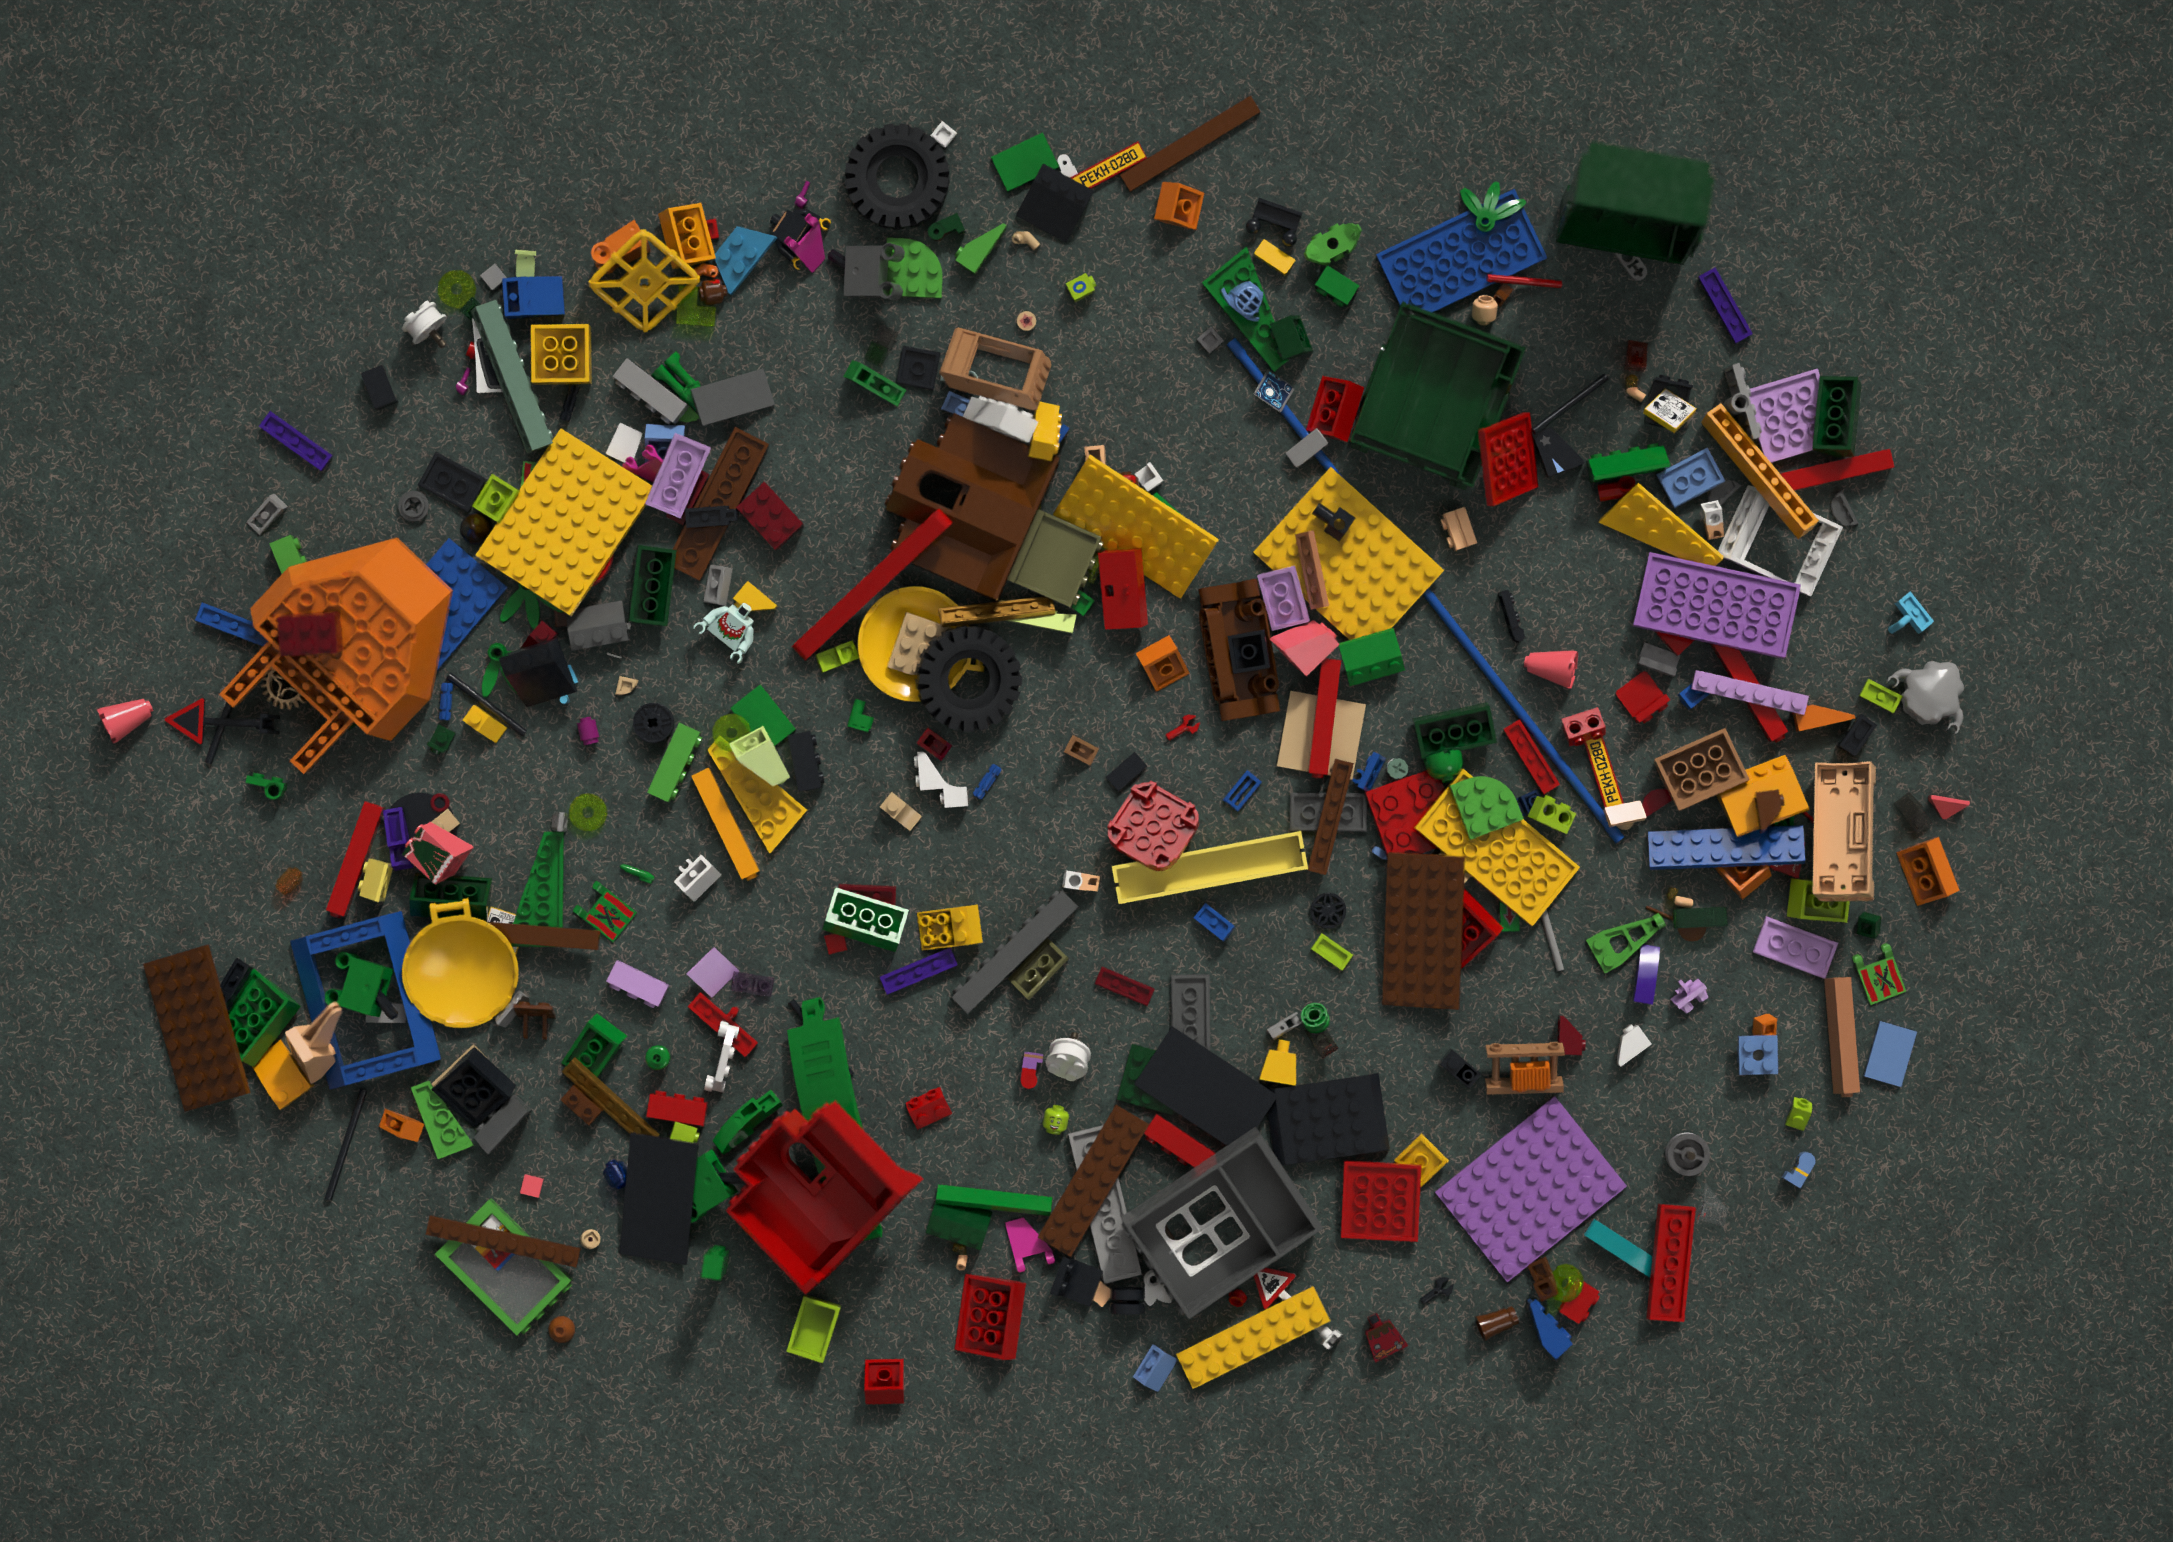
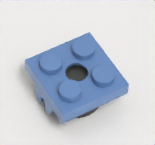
[1737,1035,1778,1075]

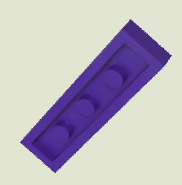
[1698,267,1753,344]
[259,411,333,471]
[880,947,958,994]

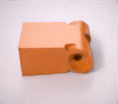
[591,220,651,274]

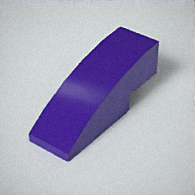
[383,807,414,871]
[1632,944,1660,1005]

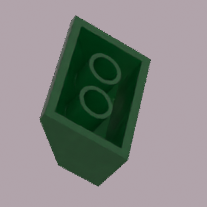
[926,1202,993,1250]

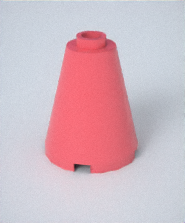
[1524,650,1578,688]
[97,699,154,744]

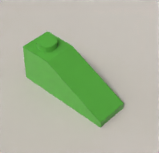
[955,223,1007,275]

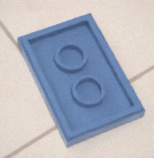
[1656,448,1725,509]
[1863,1021,1917,1087]

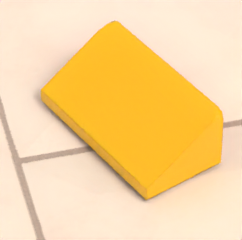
[1253,239,1296,276]

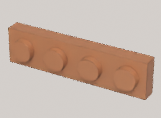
[1295,530,1329,610]

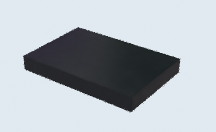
[418,452,487,513]

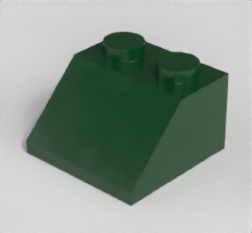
[1269,315,1313,360]

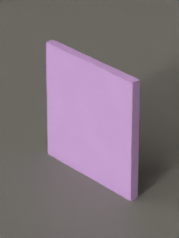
[687,947,739,998]

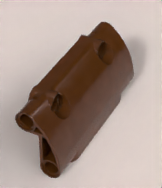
[1198,579,1280,721]

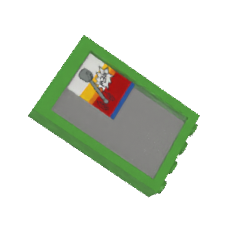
[435,1198,573,1335]

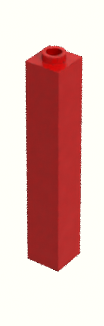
[1780,449,1894,491]
[1710,643,1788,743]
[1308,658,1341,778]
[326,801,385,919]

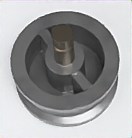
[1665,1132,1710,1176]

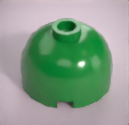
[1424,750,1463,783]

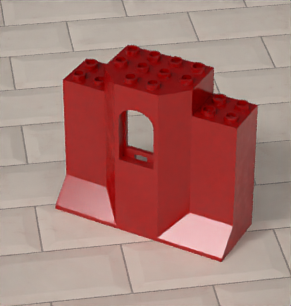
[726,1101,923,1294]

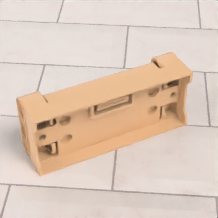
[1813,762,1876,901]

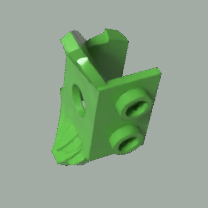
[1304,223,1362,266]

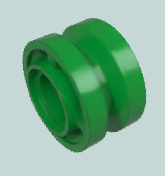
[1301,1003,1330,1034]

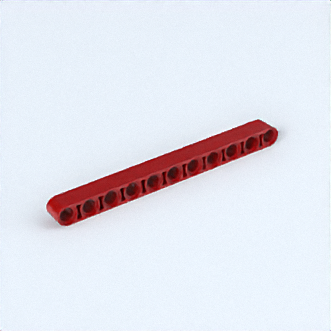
[792,508,952,661]

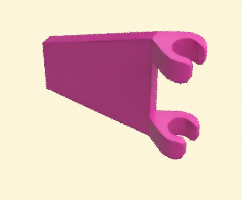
[784,214,825,273]
[622,444,663,482]
[1005,1218,1055,1272]

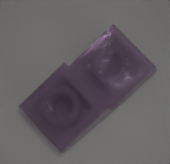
[731,971,774,997]

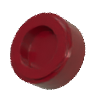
[430,793,450,812]

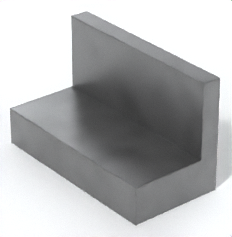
[1637,642,1681,677]

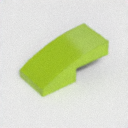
[815,640,859,673]

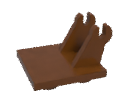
[513,1002,556,1040]

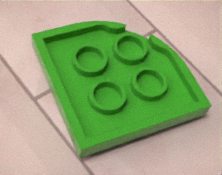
[887,238,943,299]
[1449,776,1524,840]

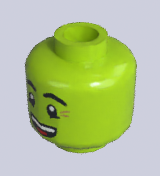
[1042,1105,1069,1135]

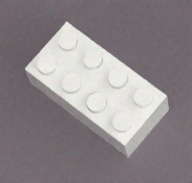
[963,396,1038,443]

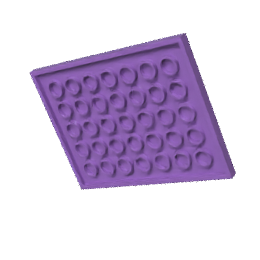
[1435,1096,1627,1282]

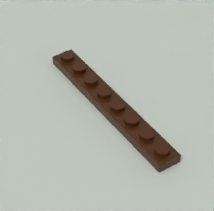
[425,1215,581,1267]

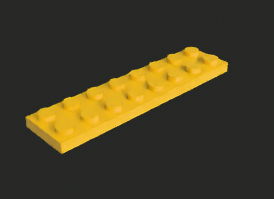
[1176,1286,1331,1389]

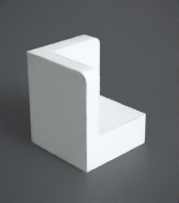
[1135,462,1163,492]

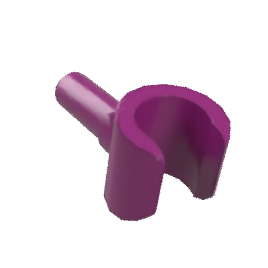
[795,181,810,209]
[456,367,471,395]

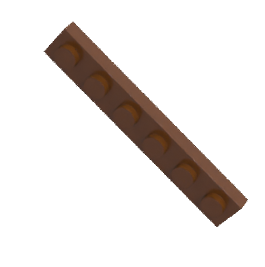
[1307,759,1354,875]

